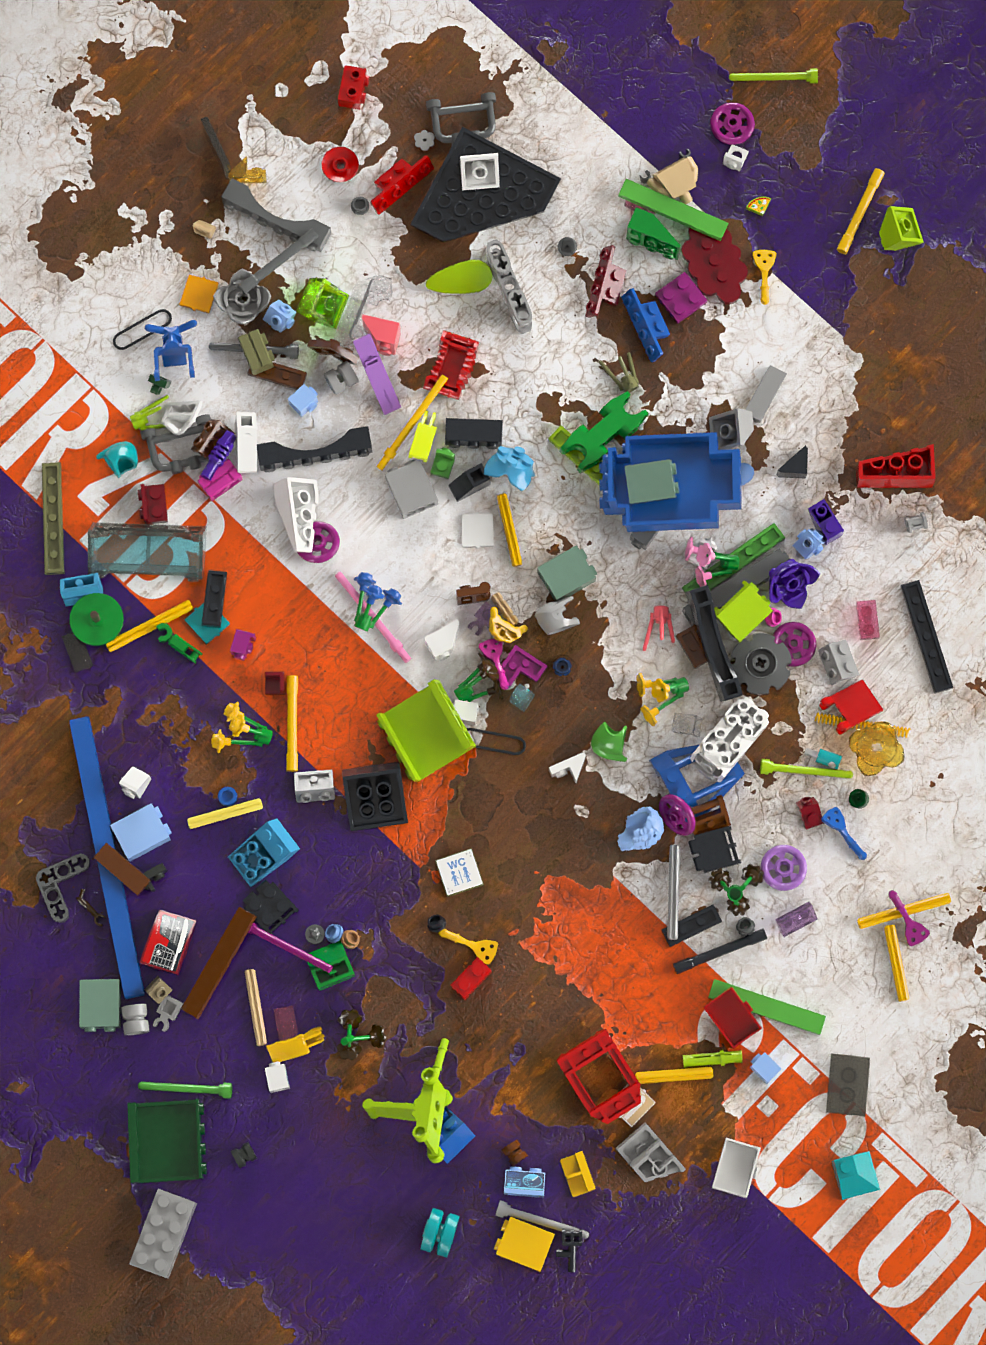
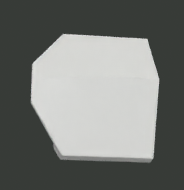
[161,401,202,435]

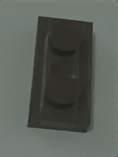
[62,632,93,673]

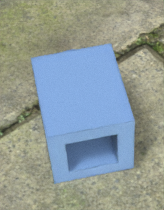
[750,1052,781,1084]

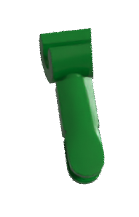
[156,623,202,664]

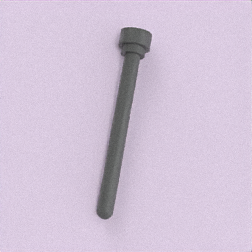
[208,343,299,359]

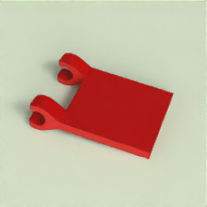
[819,679,883,735]

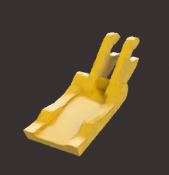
[266,1027,325,1063]

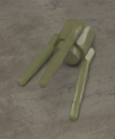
[599,352,639,392]

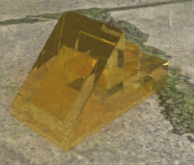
[228,156,267,183]

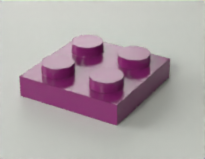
[655,272,708,324]

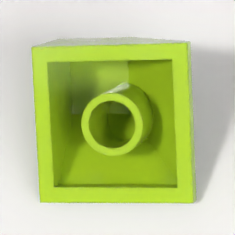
[879,206,924,251]

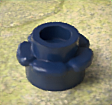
[553,658,572,676]

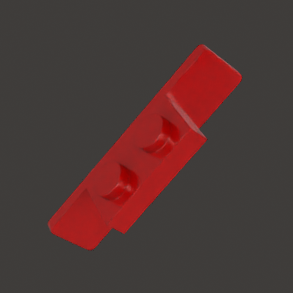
[370,155,434,215]

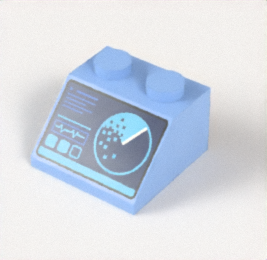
[504,1167,545,1198]

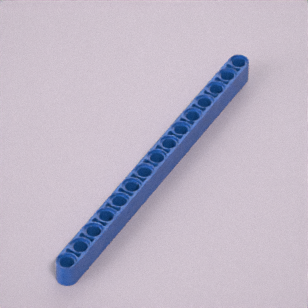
[70,716,145,999]

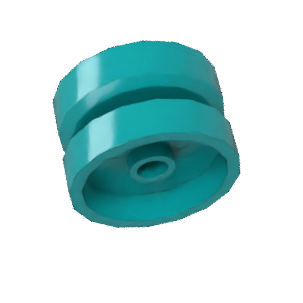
[420,1208,460,1258]

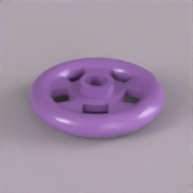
[761,845,807,891]

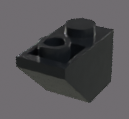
[448,463,491,502]

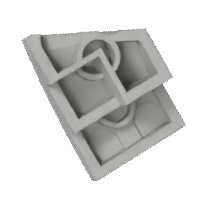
[616,1123,686,1182]

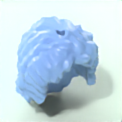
[617,807,664,851]

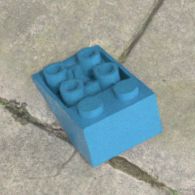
[228,819,300,887]

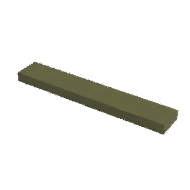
[42,462,65,575]

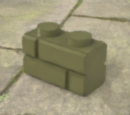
[238,329,275,375]

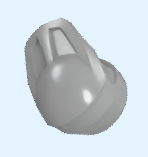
[535,596,580,635]

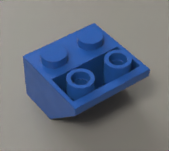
[439,1106,475,1164]

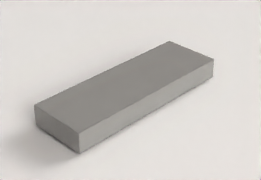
[746,365,787,423]

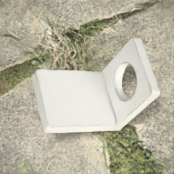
[723,145,749,171]

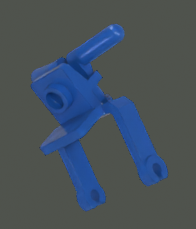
[145,320,197,381]

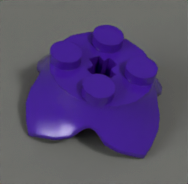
[769,559,821,609]

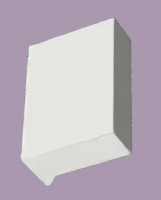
[712,1138,761,1198]

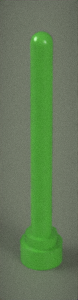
[138,1082,232,1099]

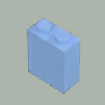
[110,803,172,862]

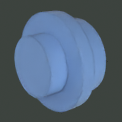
[325,924,343,943]

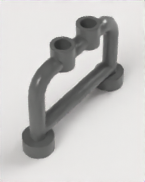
[426,92,496,145]
[140,414,211,474]

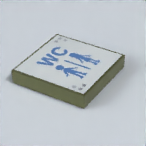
[435,848,484,897]

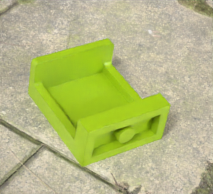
[714,580,773,642]

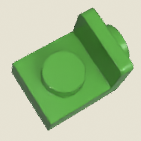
[430,448,455,480]

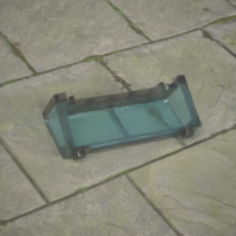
[88,522,207,582]

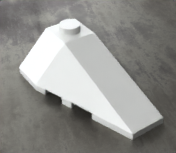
[273,477,319,553]

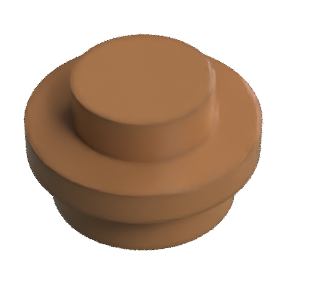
[341,930,360,949]

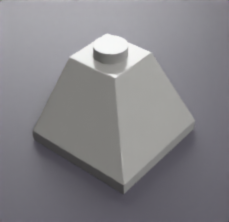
[709,408,754,450]

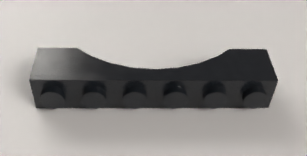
[257,426,373,472]
[685,585,743,702]

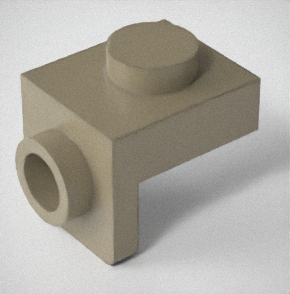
[144,976,172,1004]

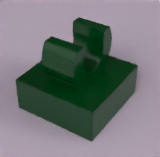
[148,374,172,395]

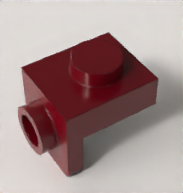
[796,797,824,829]

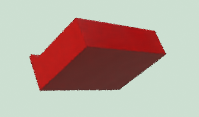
[703,986,762,1049]

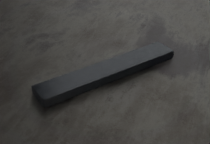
[900,580,954,694]

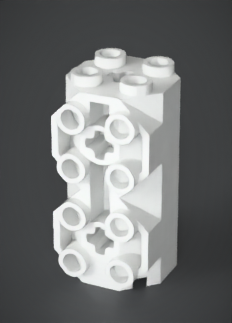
[690,697,769,782]

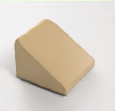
[193,220,216,239]

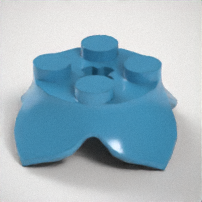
[484,446,535,491]

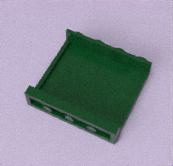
[127,1099,207,1184]

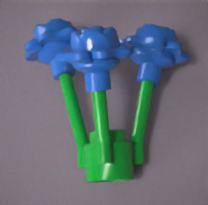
[354,572,402,632]

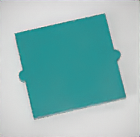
[185,603,230,645]

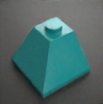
[831,1151,880,1200]

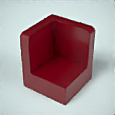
[265,672,285,695]

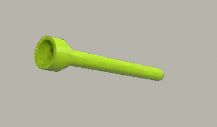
[729,68,818,83]
[760,759,853,778]

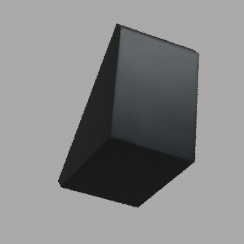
[776,445,808,479]

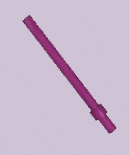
[248,923,333,973]

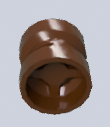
[501,1139,528,1166]

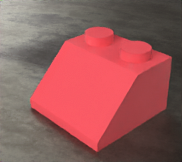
[362,314,401,356]

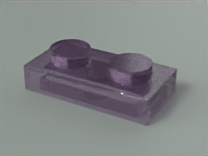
[775,902,818,937]

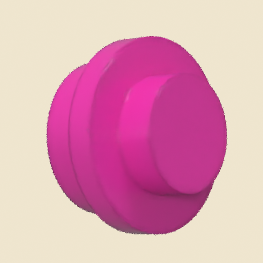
[765,608,782,627]

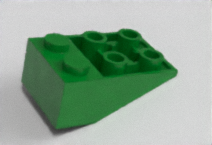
[626,207,681,260]

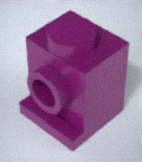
[230,629,256,661]

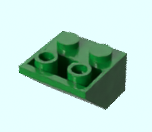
[307,940,355,991]

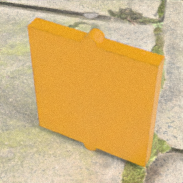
[179,274,219,313]

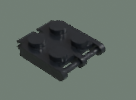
[688,826,742,874]
[243,880,299,935]

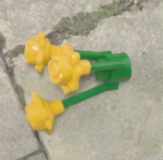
[211,702,273,753]

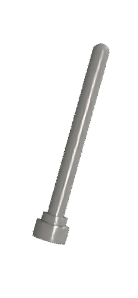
[495,1200,589,1239]

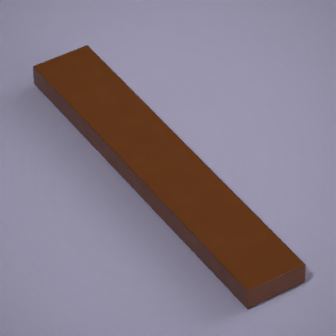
[181,907,257,1019]

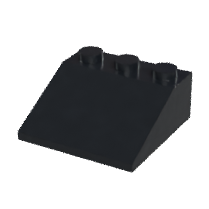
[342,762,408,831]

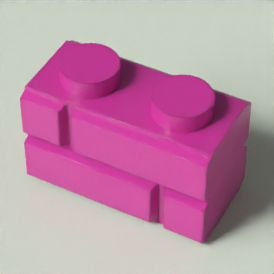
[198,459,243,501]

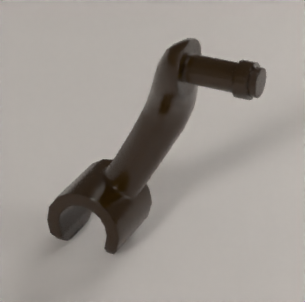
[76,889,106,927]

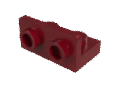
[138,483,168,525]

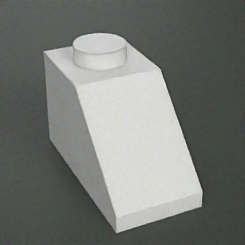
[424,619,459,661]

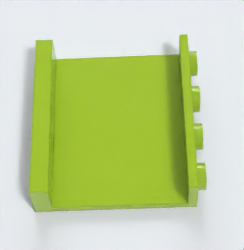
[377,679,476,782]

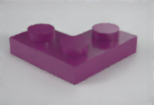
[497,645,547,688]

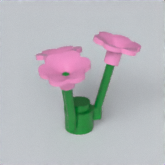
[685,537,739,587]

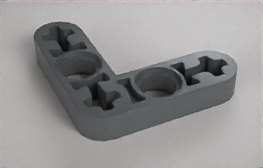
[36,854,90,923]

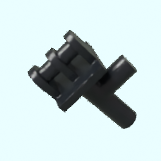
[556,1229,583,1272]

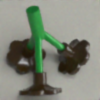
[337,1009,386,1060]

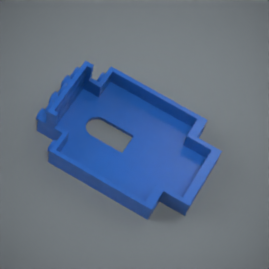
[599,432,742,532]

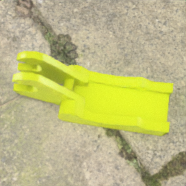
[408,410,437,462]

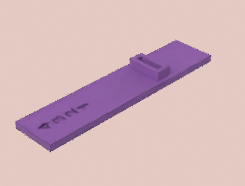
[353,333,401,415]

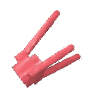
[643,606,675,651]

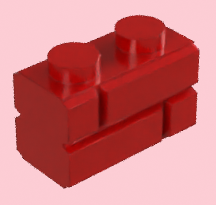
[450,957,492,1001]

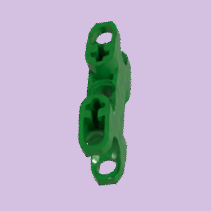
[559,391,649,474]

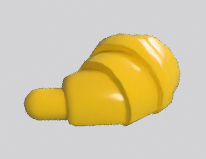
[489,607,528,643]

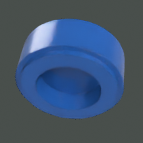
[218,787,238,807]

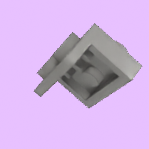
[818,640,859,685]

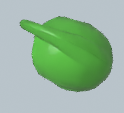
[591,722,627,762]

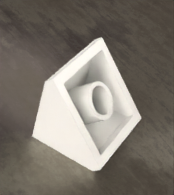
[460,153,500,190]

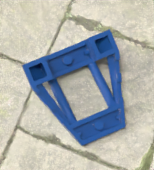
[649,745,745,823]

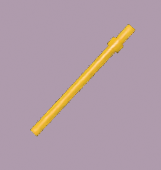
[376,375,448,471]

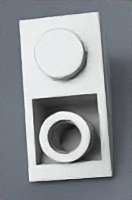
[119,767,151,799]

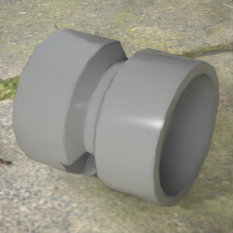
[324,361,359,395]
[121,1004,150,1035]

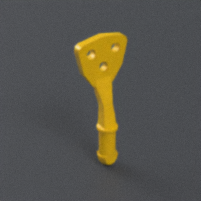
[752,250,776,305]
[439,929,498,965]

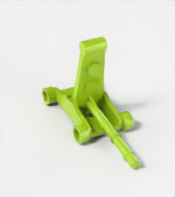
[363,1038,453,1163]

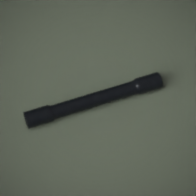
[673,928,767,974]

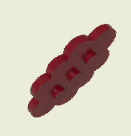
[681,228,748,305]

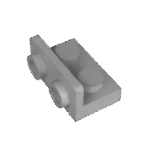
[294,769,335,803]

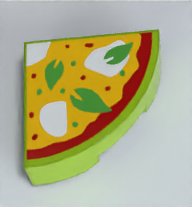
[746,197,771,216]

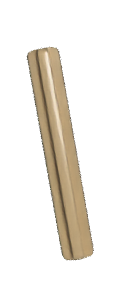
[245,969,267,1046]

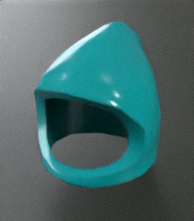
[96,441,138,478]

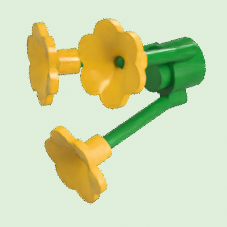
[636,673,689,726]

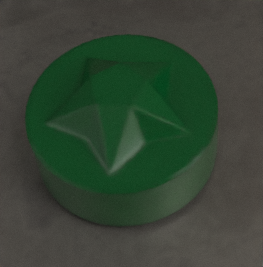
[849,789,869,809]

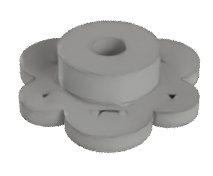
[414,130,435,151]

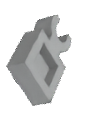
[153,995,183,1031]

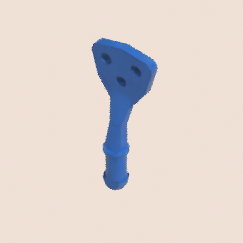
[821,807,867,860]

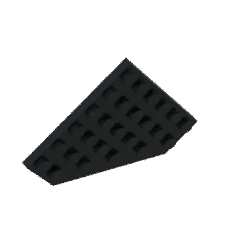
[410,127,561,243]

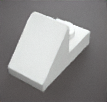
[549,752,586,783]

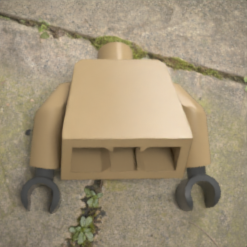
[639,149,698,204]

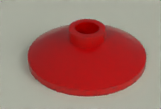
[322,146,359,183]

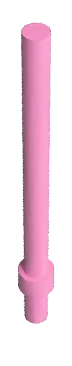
[335,571,412,663]

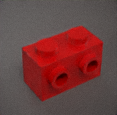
[338,65,370,110]

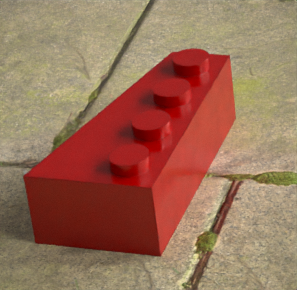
[856,444,935,488]

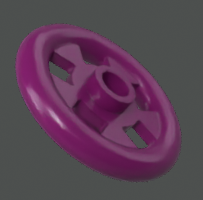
[710,102,755,145]
[297,521,340,563]
[772,622,816,667]
[659,794,696,836]

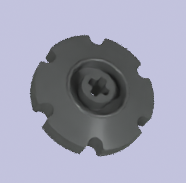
[731,633,792,695]

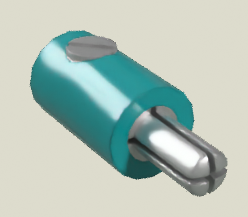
[804,748,842,769]

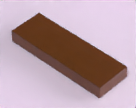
[247,362,307,390]
[94,843,151,895]

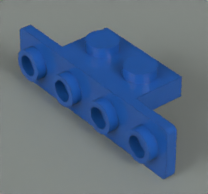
[622,288,670,362]

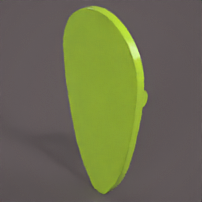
[426,260,492,294]

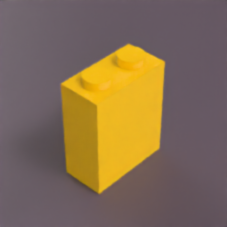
[494,1217,555,1272]

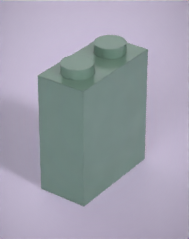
[625,459,679,504]
[537,545,597,602]
[79,979,121,1032]

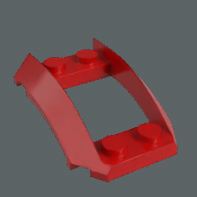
[556,1029,641,1124]

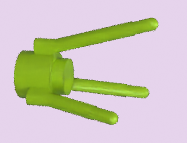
[130,395,169,431]

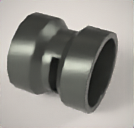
[231,1142,257,1168]

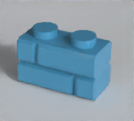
[60,573,103,607]

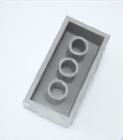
[129,1189,197,1279]

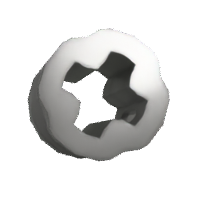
[904,512,928,533]

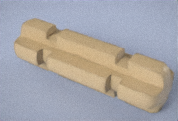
[491,592,519,626]

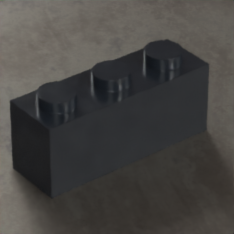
[445,418,503,449]

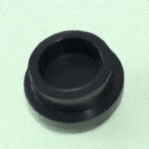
[427,914,447,932]

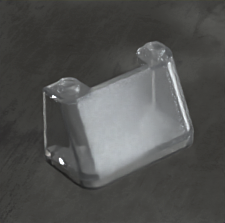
[334,275,393,357]

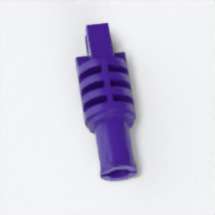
[200,430,237,481]

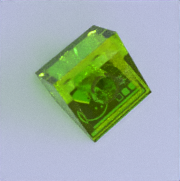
[296,278,350,329]

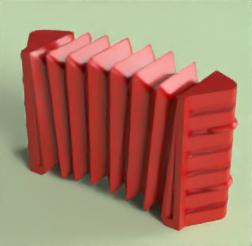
[423,330,479,400]

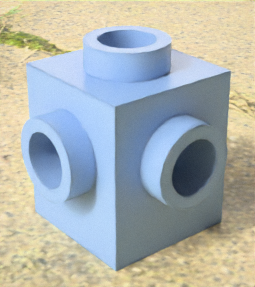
[263,300,297,333]
[792,528,826,559]

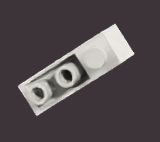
[234,412,257,473]

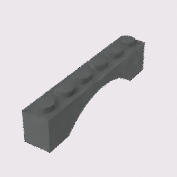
[221,178,332,252]

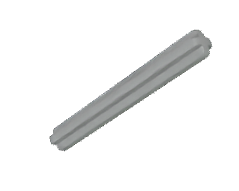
[667,845,680,940]

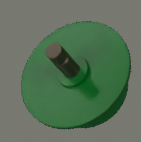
[70,593,124,646]

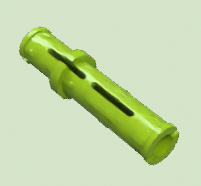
[683,1050,743,1068]

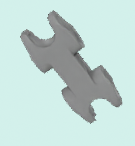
[487,239,532,334]

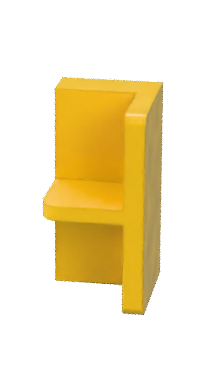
[560,1151,596,1197]

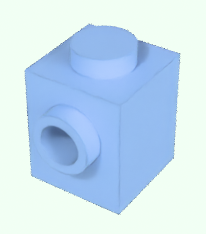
[288,384,318,417]

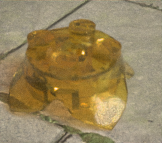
[849,721,905,776]

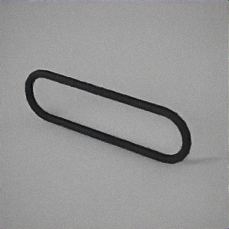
[113,309,172,350]
[466,728,526,755]

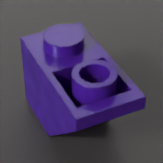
[808,499,844,545]

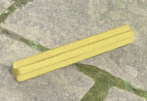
[187,798,263,829]

